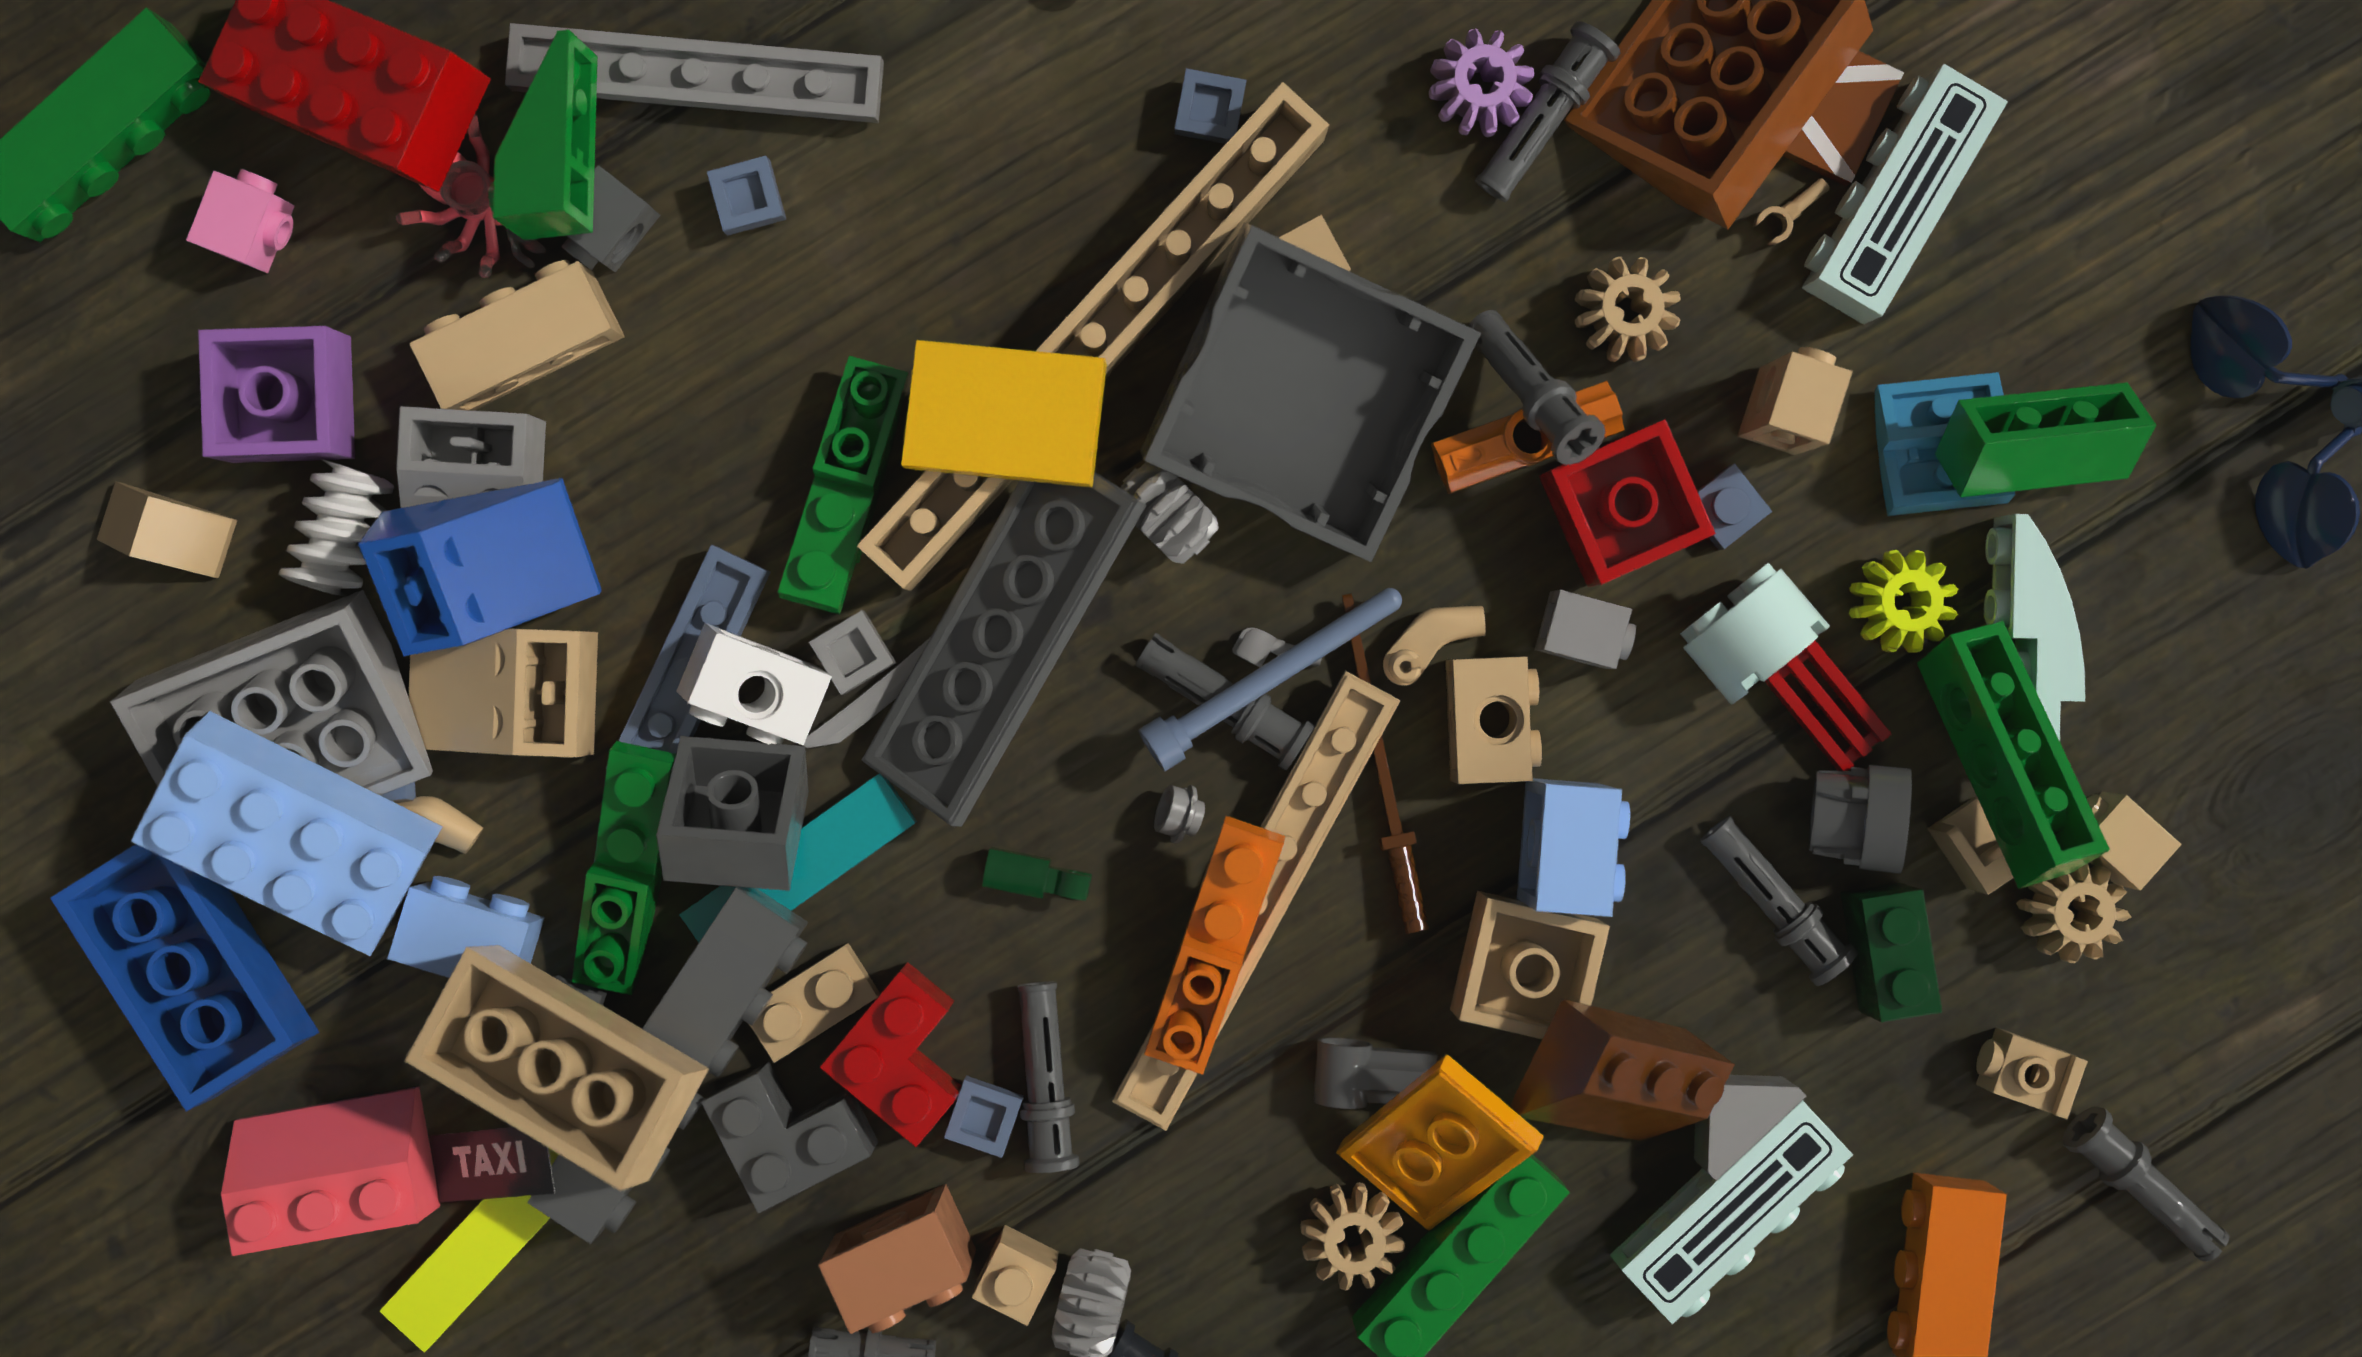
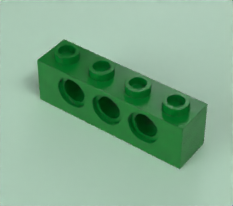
[1917,621,2110,889]

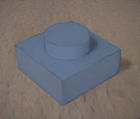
[1174,68,1247,144]
[707,156,786,236]
[1697,463,1772,550]
[944,1076,1024,1158]

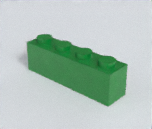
[0,7,211,242]
[1352,1154,1570,1357]

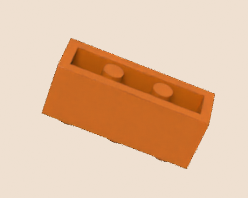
[1887,1173,2007,1357]

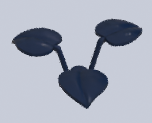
[2191,295,2362,569]

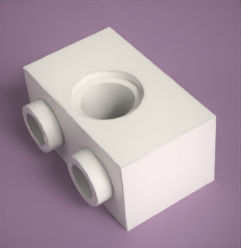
[676,623,832,745]

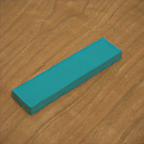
[680,774,917,943]

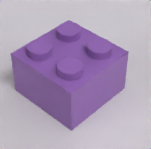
[198,326,355,463]

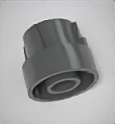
[1808,765,1912,874]

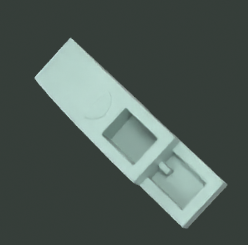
[1984,514,2085,741]

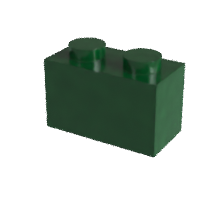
[1840,883,1943,1022]

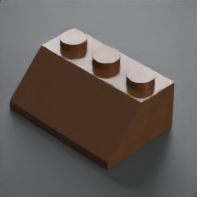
[1509,999,1735,1141]

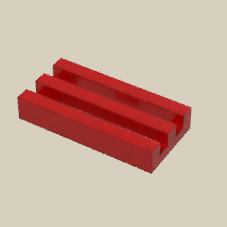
[1765,640,1892,771]

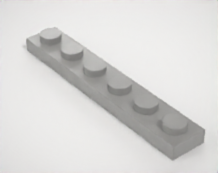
[505,23,884,123]

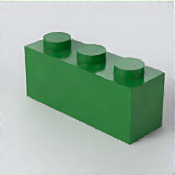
[1935,382,2156,497]

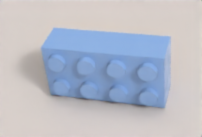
[131,711,443,956]

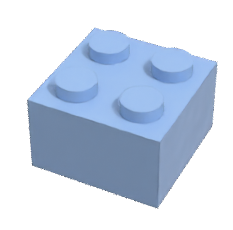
[1517,778,1630,917]

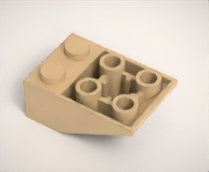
[409,629,598,757]

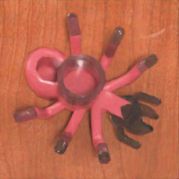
[396,114,556,278]

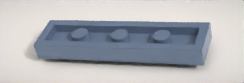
[606,545,771,768]

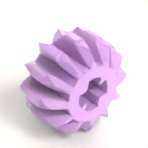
[1429,28,1534,137]

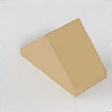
[97,481,237,578]

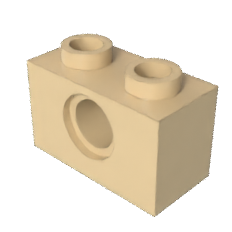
[1738,347,1853,455]
[1445,657,1542,784]

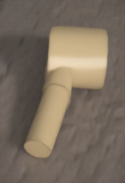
[1753,178,1829,245]

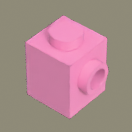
[186,169,295,274]

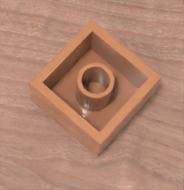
[818,1184,976,1334]

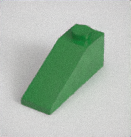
[488,29,598,240]

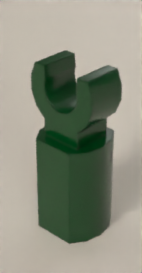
[982,847,1092,901]

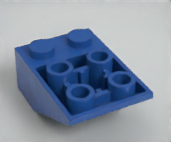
[358,478,602,656]

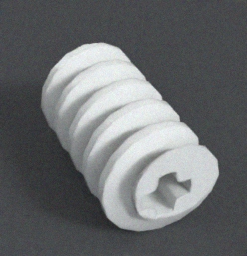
[279,459,394,597]

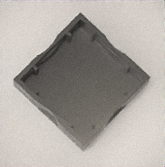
[1140,222,1481,562]

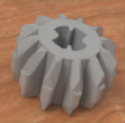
[1120,462,1219,564]
[1052,1248,1131,1357]

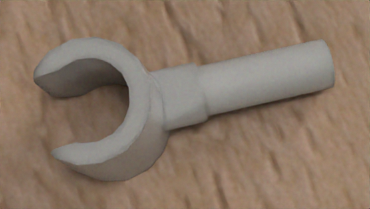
[1232,627,1322,668]

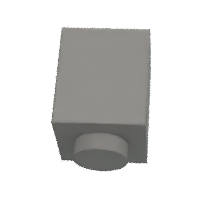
[1535,590,1636,669]

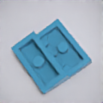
[1875,372,2016,516]

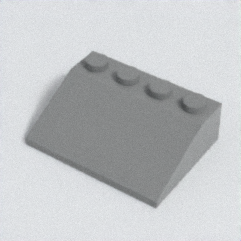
[111,590,433,795]

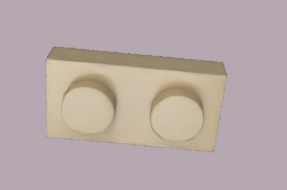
[750,943,880,1063]

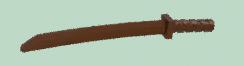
[1342,593,1429,934]

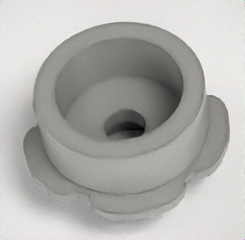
[1154,785,1205,844]

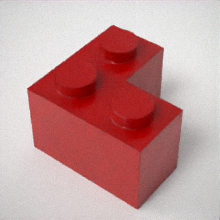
[820,962,962,1147]

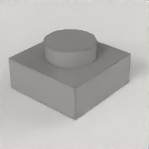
[809,610,896,695]

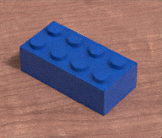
[50,844,320,1111]

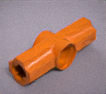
[1431,381,1625,494]

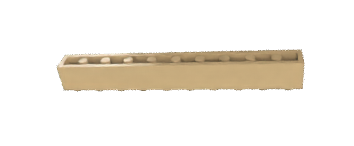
[857,82,1329,591]

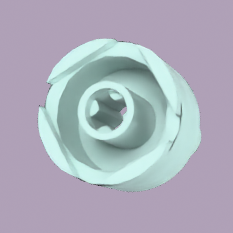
[1681,563,1830,705]

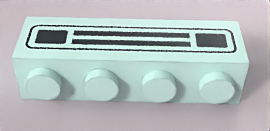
[1802,64,2008,325]
[1610,1100,1853,1324]

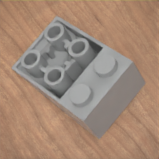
[397,407,546,508]

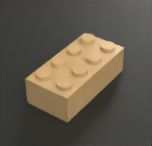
[405,945,709,1191]

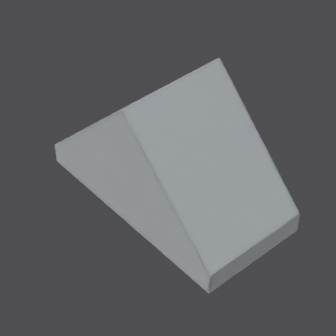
[1694,1075,1806,1181]

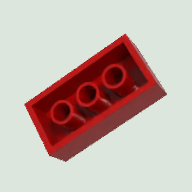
[198,0,491,193]

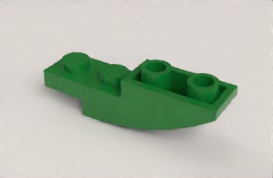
[778,356,909,615]
[572,741,676,995]

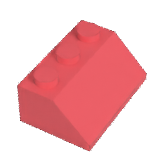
[221,1086,441,1256]

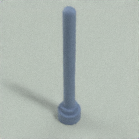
[1138,588,1402,772]

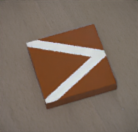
[1782,51,1904,186]

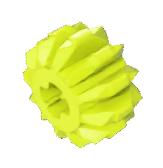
[1848,550,1958,653]

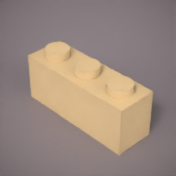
[409,260,625,411]

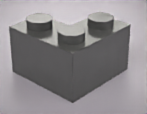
[701,1061,879,1213]

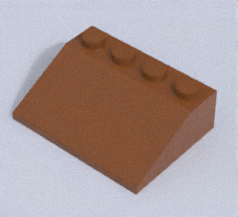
[1564,0,1873,229]

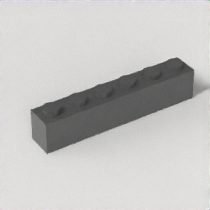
[527,887,808,1244]

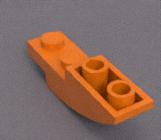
[1144,816,1285,1075]

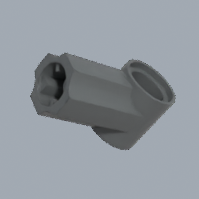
[1313,1038,1438,1109]

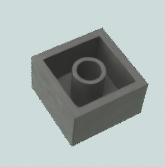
[657,736,809,891]

